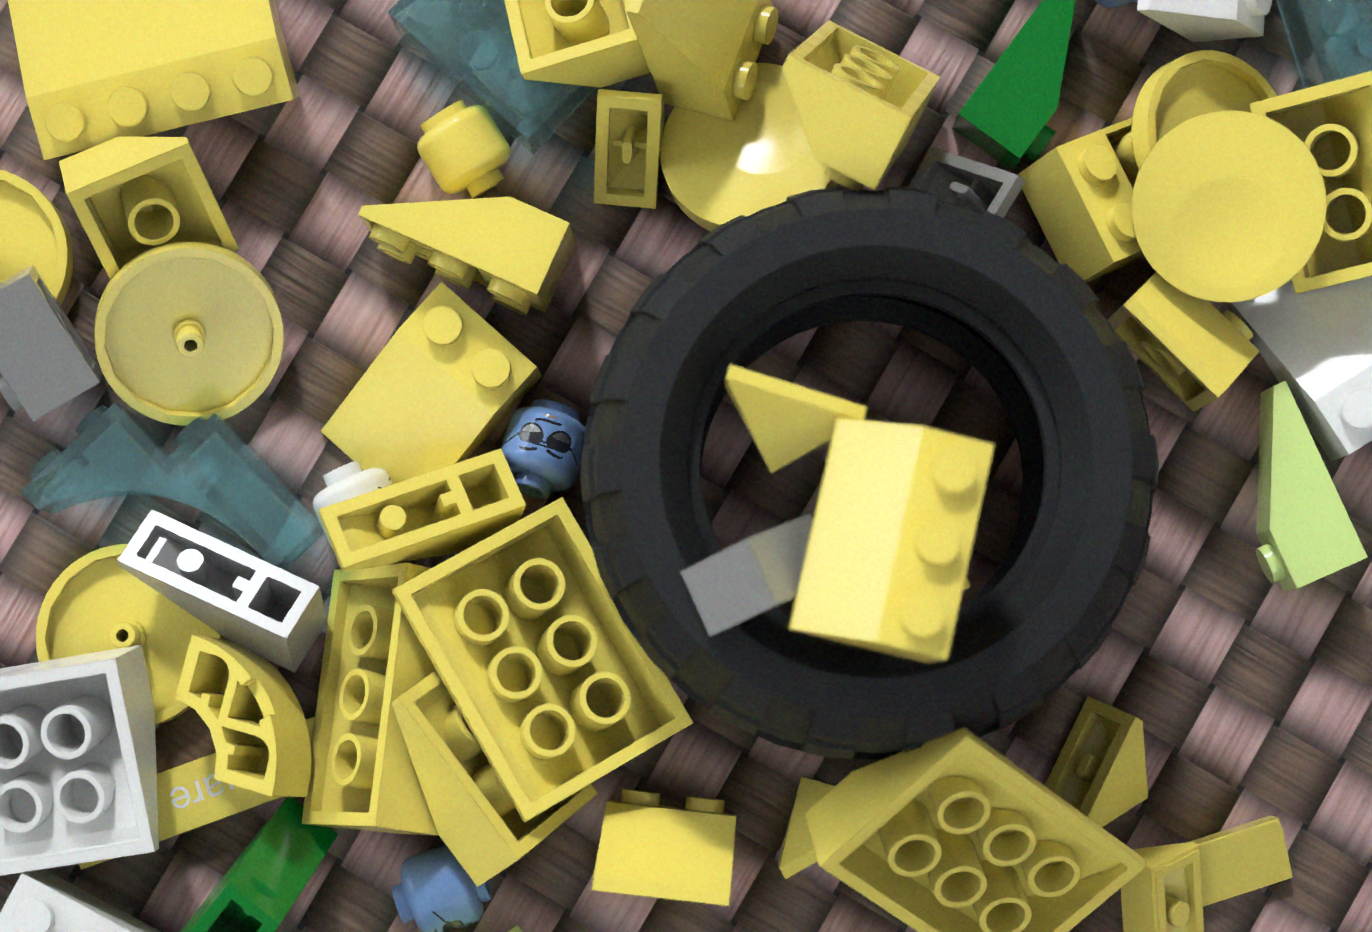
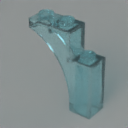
[21,403,324,570]

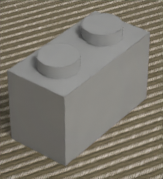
[0,264,102,422]

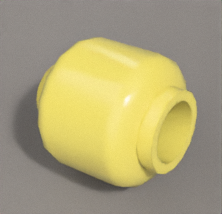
[417,100,511,199]

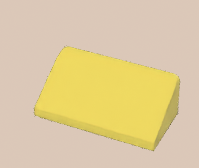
[1189,816,1293,907]
[1121,842,1204,932]

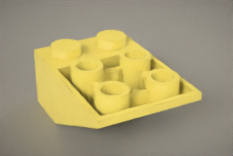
[1018,118,1144,283]
[358,196,576,315]

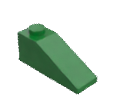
[952,0,1076,171]

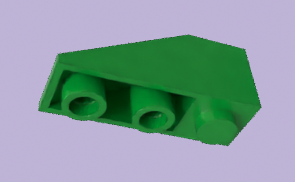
[181,797,338,932]

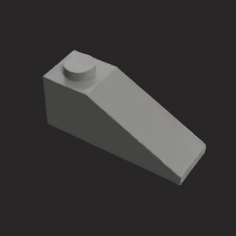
[117,510,327,673]

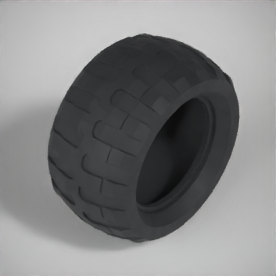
[580,186,1159,760]

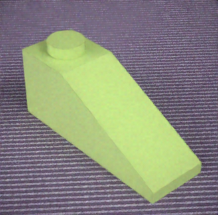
[1256,380,1368,591]

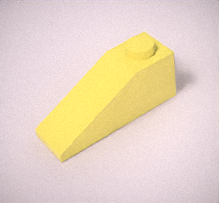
[318,448,526,572]

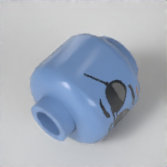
[500,399,585,499]
[392,844,492,932]

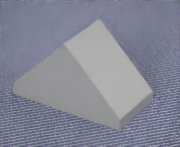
[908,147,1026,218]
[681,514,813,637]

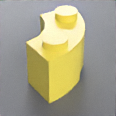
[175,635,312,797]

